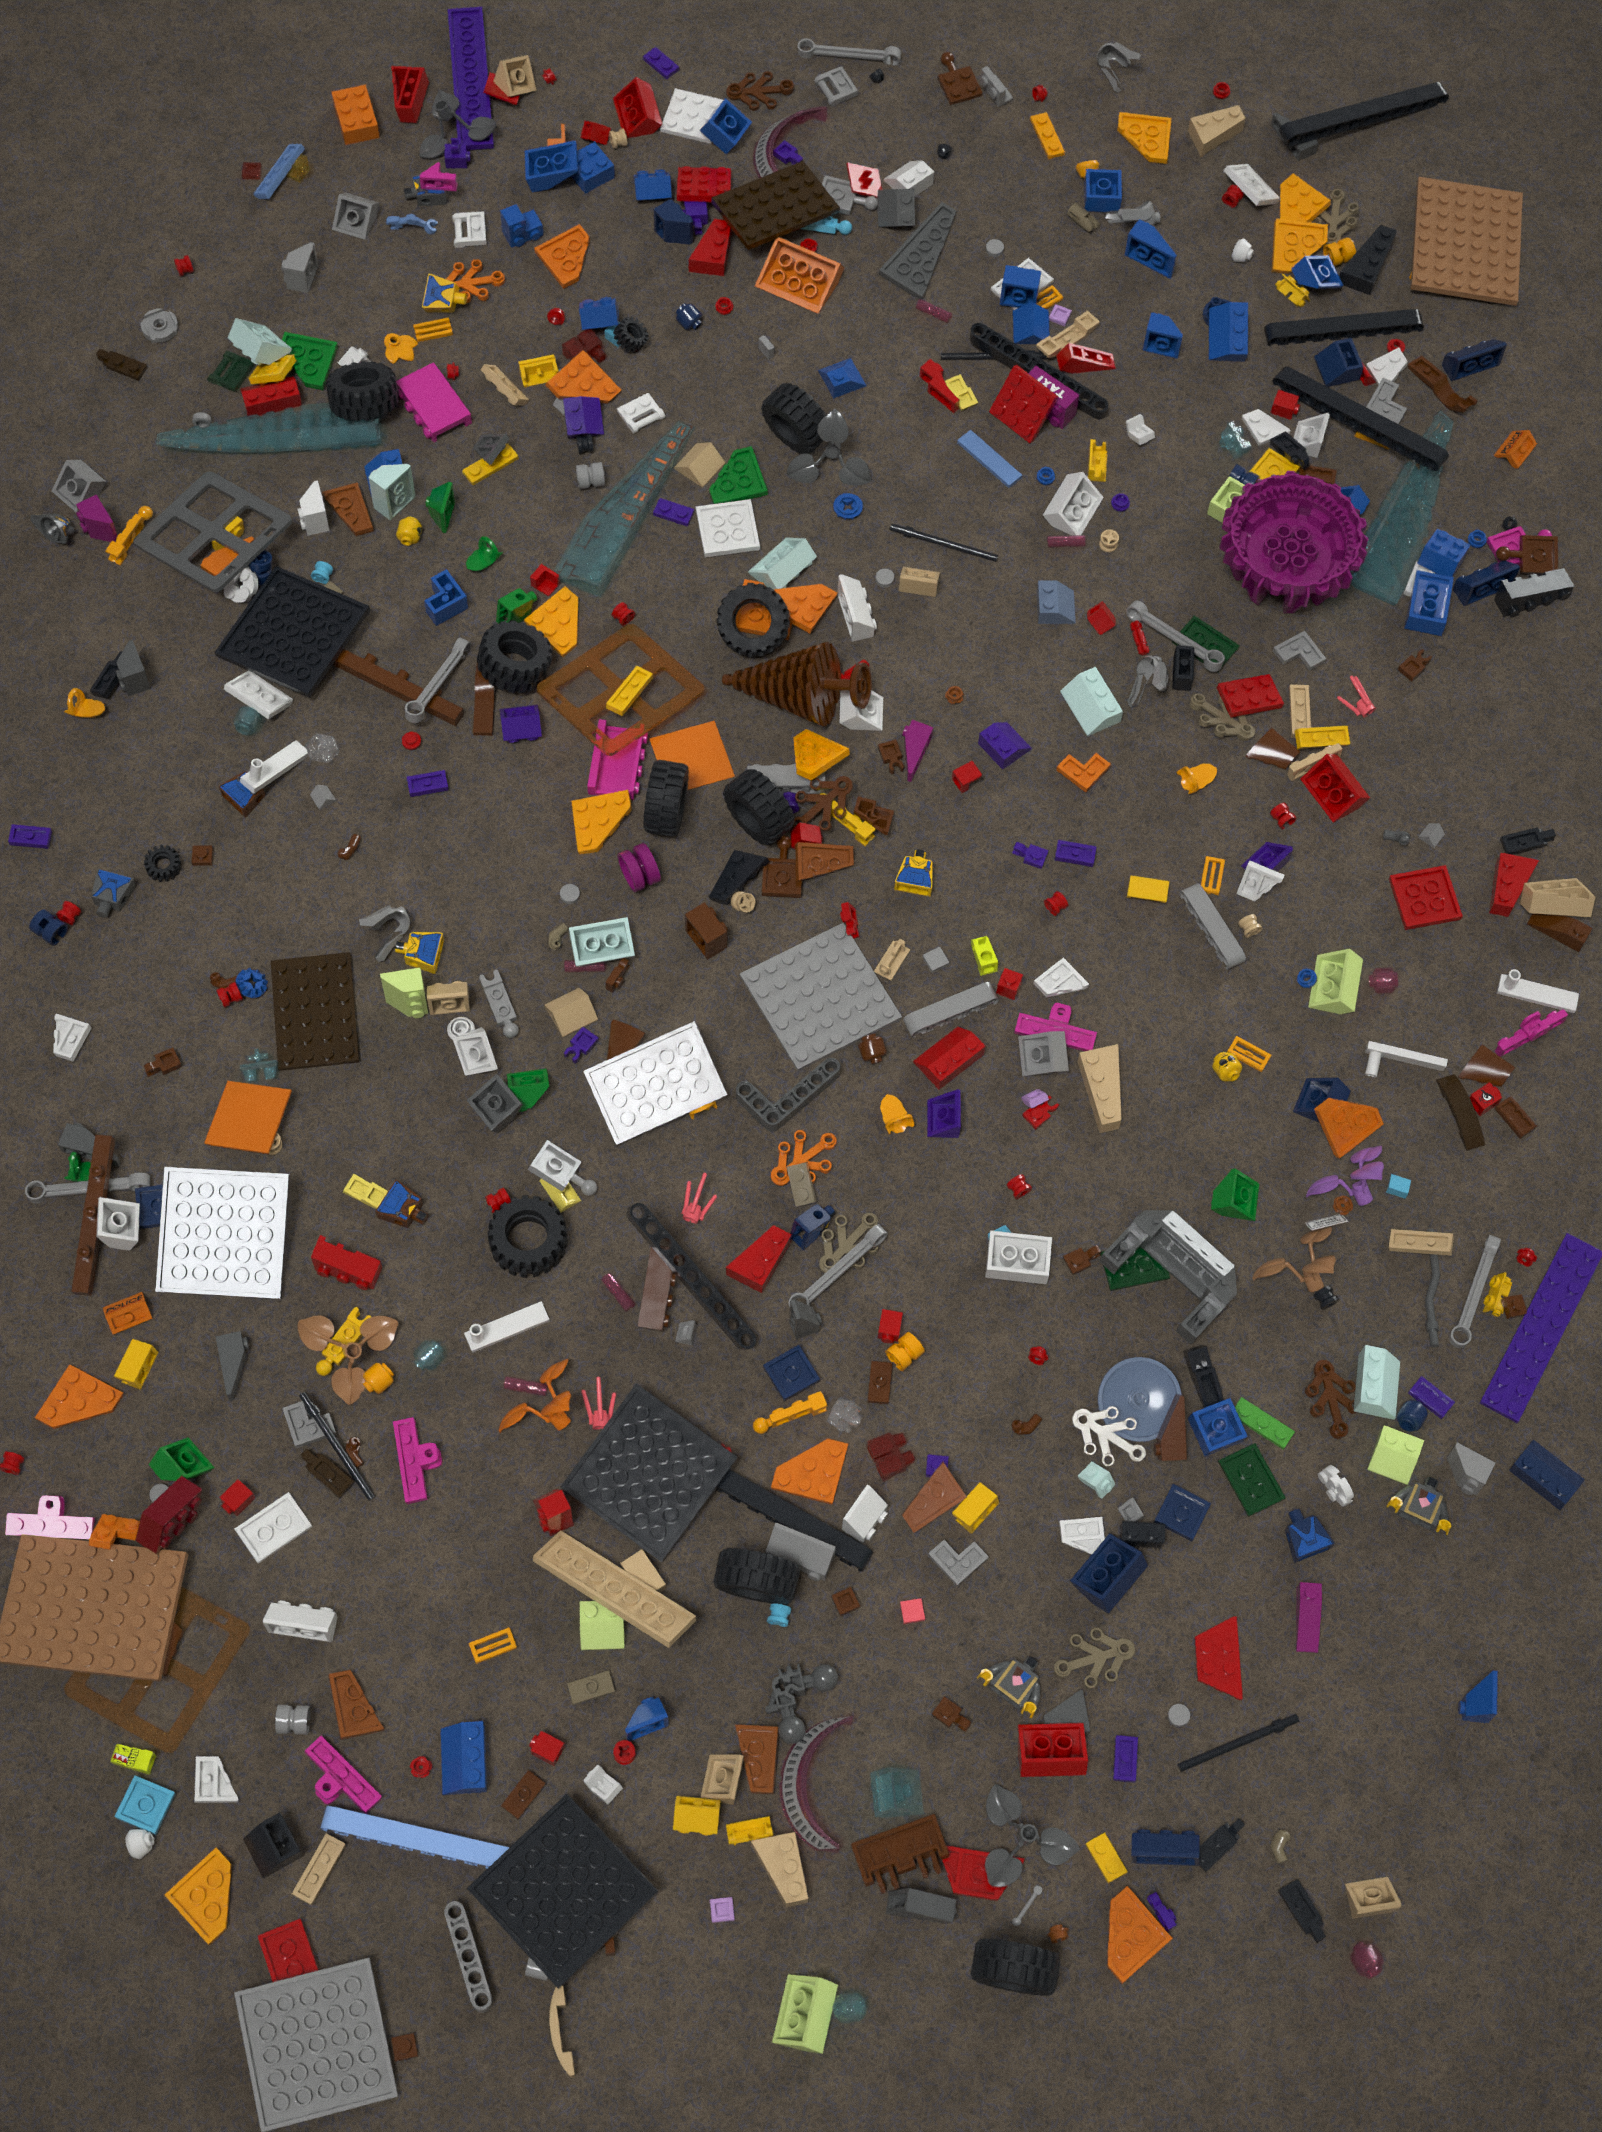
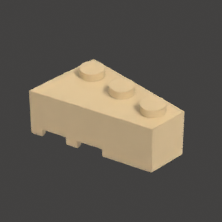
[1188,105,1245,157]
[1520,878,1595,917]
[751,1832,808,1907]

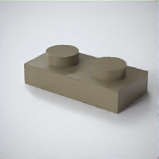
[786,1162,817,1207]

